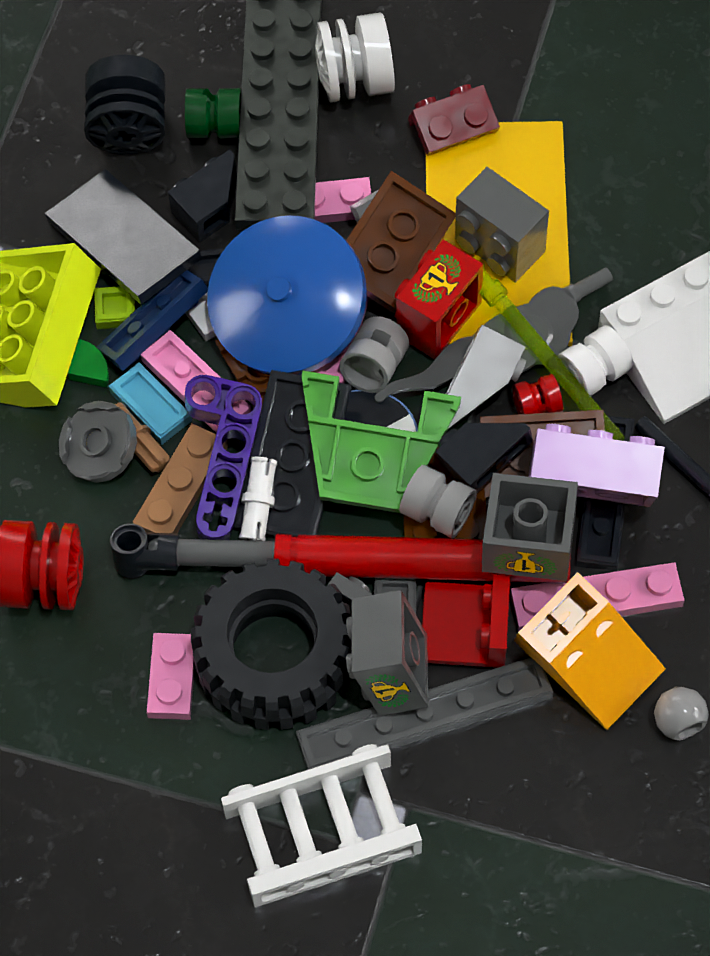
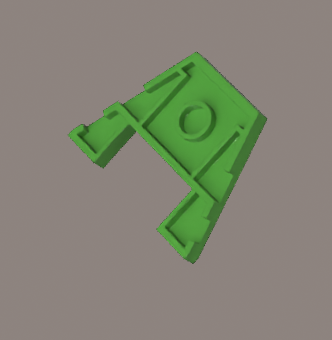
[302,371,461,513]

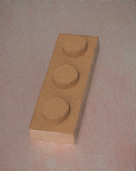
[133,423,228,533]

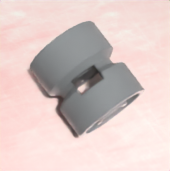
[340,317,409,393]
[399,465,477,538]

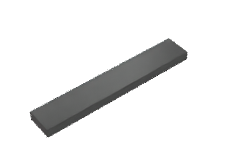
[296,657,553,770]

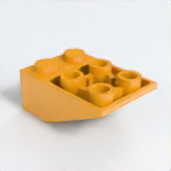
[514,572,666,730]

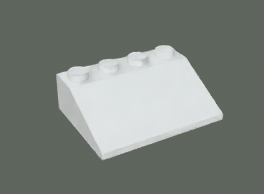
[598,251,710,424]

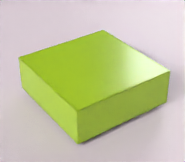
[94,286,136,329]

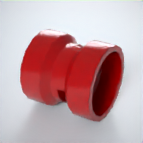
[512,374,563,414]

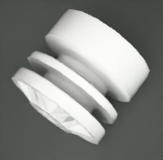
[315,12,395,103]

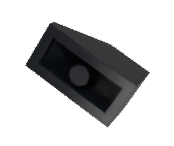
[436,423,533,493]

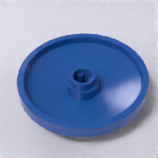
[207,215,367,375]

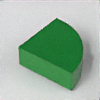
[68,339,109,388]

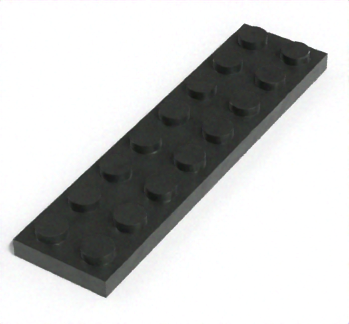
[235,0,322,230]

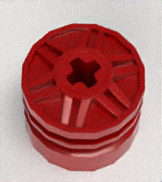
[0,520,84,610]

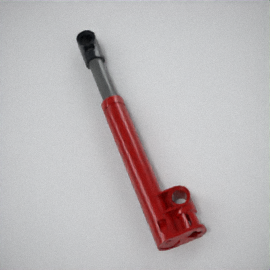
[110,523,571,583]

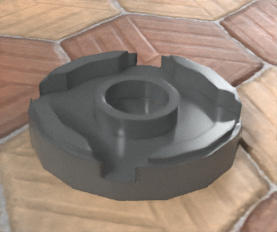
[59,401,137,483]

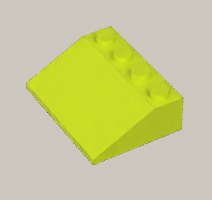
[0,243,101,407]

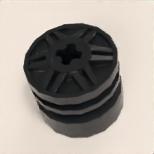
[84,55,166,155]

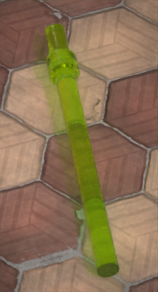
[479,268,625,441]

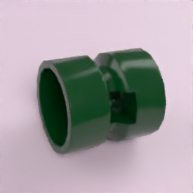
[185,88,242,139]

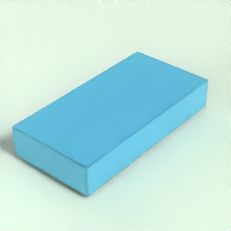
[108,362,192,445]

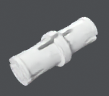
[239,456,277,541]

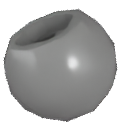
[654,687,709,741]

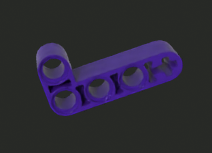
[185,375,262,540]

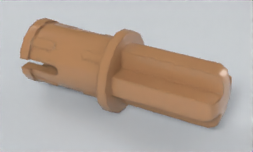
[115,402,170,473]

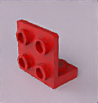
[422,573,510,668]

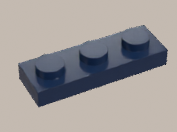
[96,270,208,371]

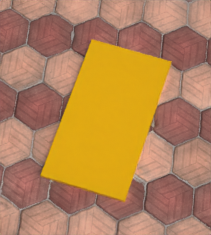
[426,121,573,346]

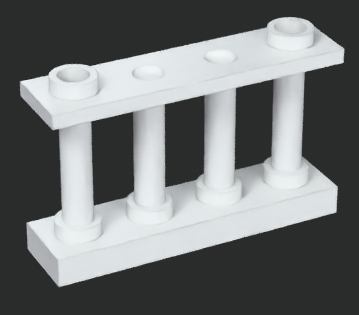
[221,744,422,907]

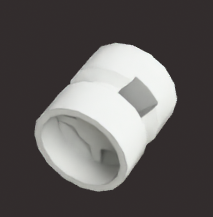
[557,325,633,399]

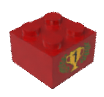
[394,239,483,360]

